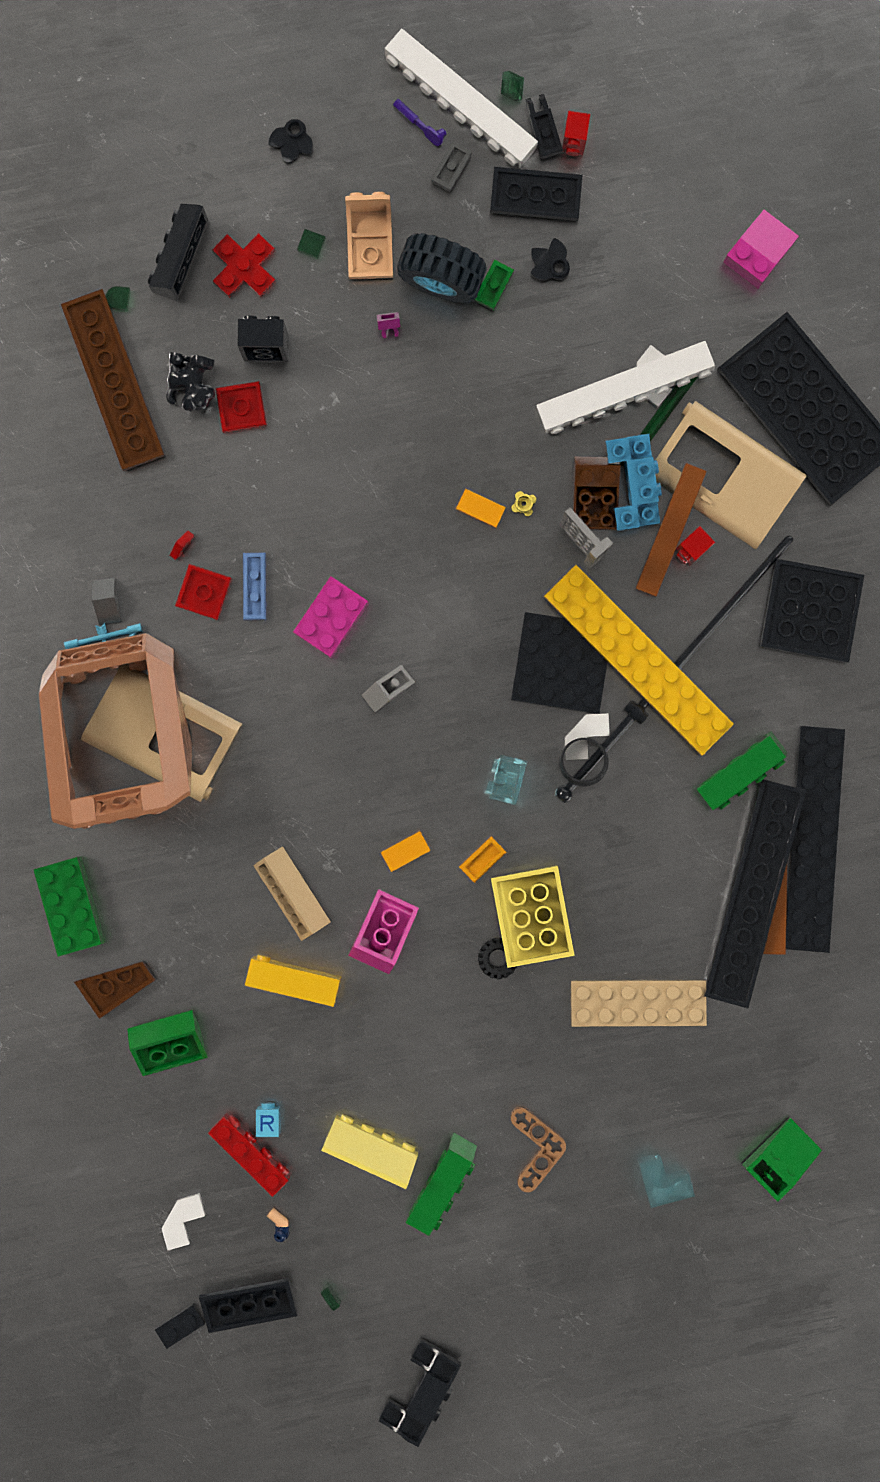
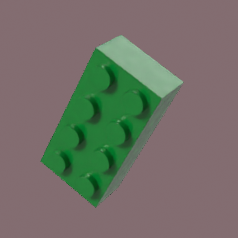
[33,856,106,957]

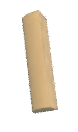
[253,847,331,941]

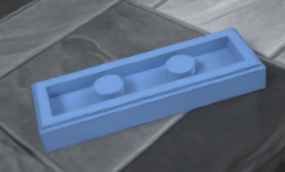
[243,553,266,620]

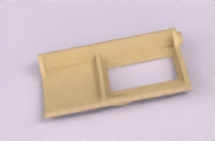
[656,401,807,550]
[81,664,242,802]

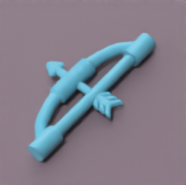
[64,623,143,649]

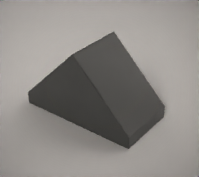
[92,578,122,625]

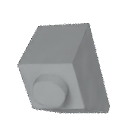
[362,665,415,712]

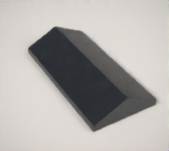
[199,1278,297,1333]

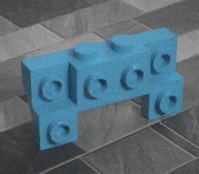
[605,434,662,531]

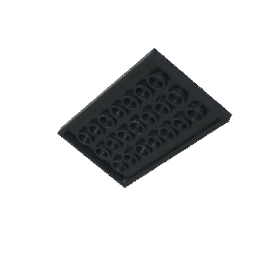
[718,312,880,506]

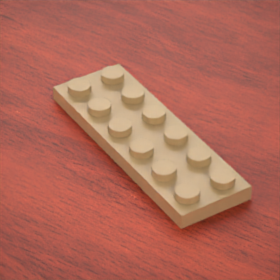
[571,980,707,1027]

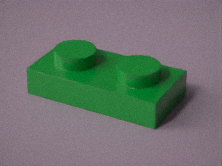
[474,259,514,311]

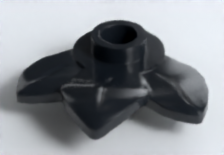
[268,119,313,163]
[531,238,570,280]

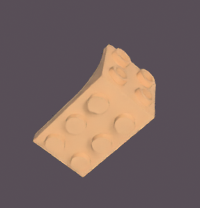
[345,192,393,279]

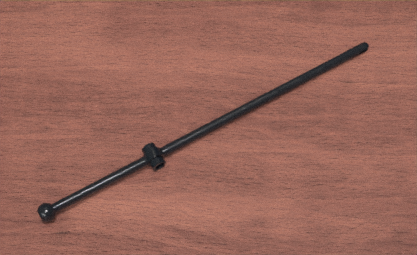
[555,536,793,803]

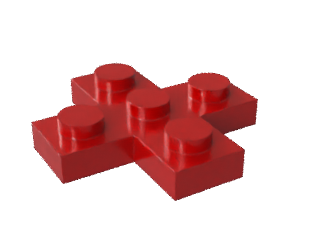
[212,233,276,298]

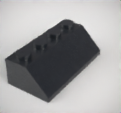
[148,204,208,301]

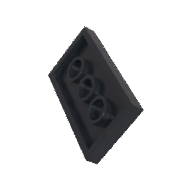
[490,166,583,221]

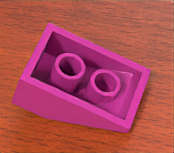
[723,210,799,289]
[348,889,419,974]

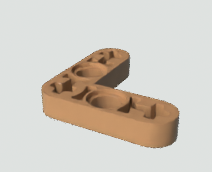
[511,1107,566,1192]

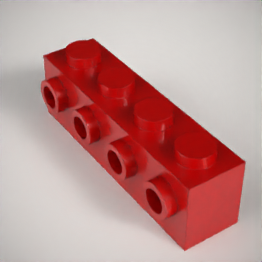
[208,1113,290,1197]

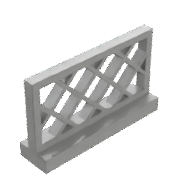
[559,508,613,569]

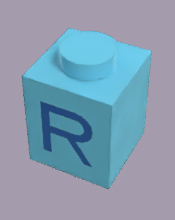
[256,1102,280,1137]

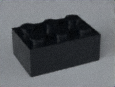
[237,315,289,362]

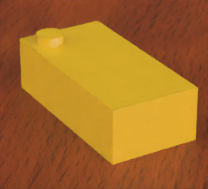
[245,955,342,1007]

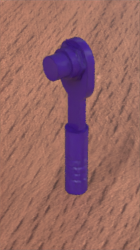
[393,99,447,146]

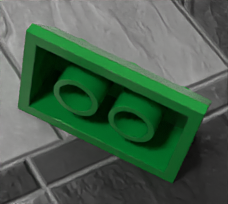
[127,1010,208,1076]

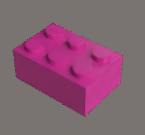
[293,576,369,659]

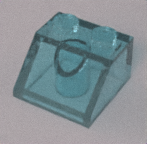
[486,755,527,805]

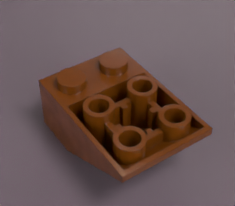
[573,456,621,529]

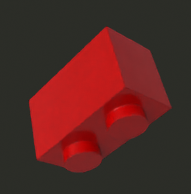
[562,111,590,156]
[675,526,715,566]

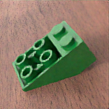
[742,1118,822,1202]

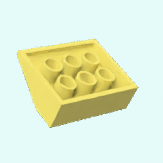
[491,865,575,968]
[321,1114,418,1189]

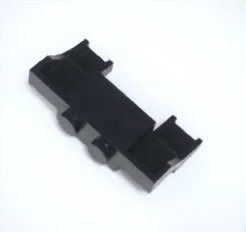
[378,1338,461,1447]

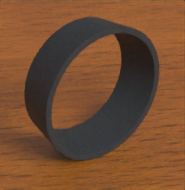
[559,738,609,787]

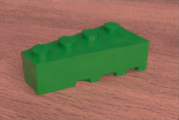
[697,731,787,810]
[405,1133,477,1236]

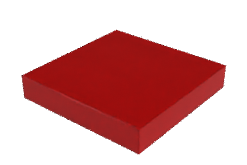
[215,381,267,433]
[175,564,232,620]

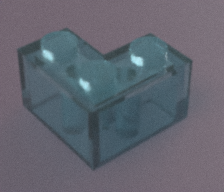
[637,1153,695,1208]

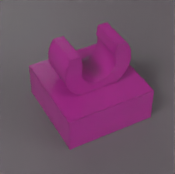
[377,312,401,338]

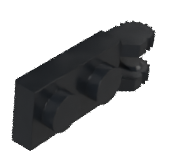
[525,94,563,159]

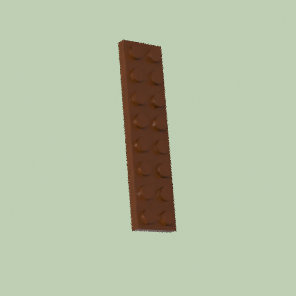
[61,289,165,471]

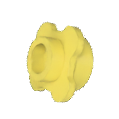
[511,491,536,516]

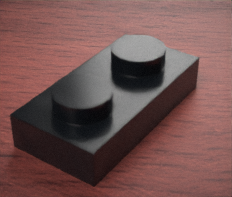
[155,1303,206,1349]

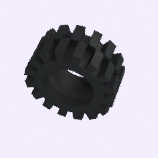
[478,938,517,980]

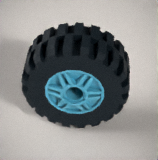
[397,233,487,303]

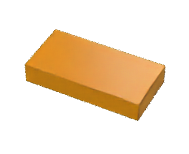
[456,488,506,528]
[381,831,431,872]
[459,836,507,883]

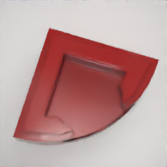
[169,531,194,560]

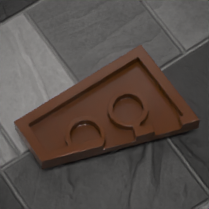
[74,961,156,1019]

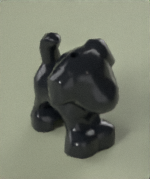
[166,352,215,412]

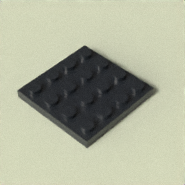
[760,559,865,663]
[511,612,608,714]

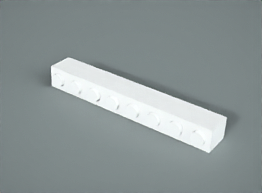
[385,28,538,168]
[536,341,715,435]

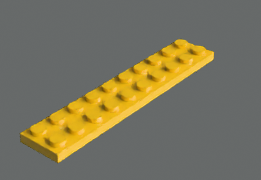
[544,565,734,756]

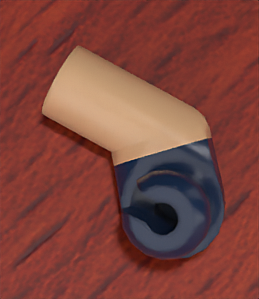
[267,1207,290,1242]

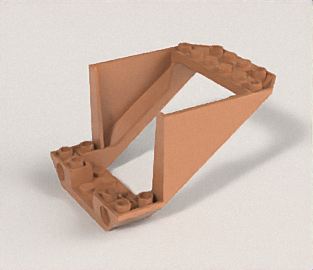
[39,633,192,829]

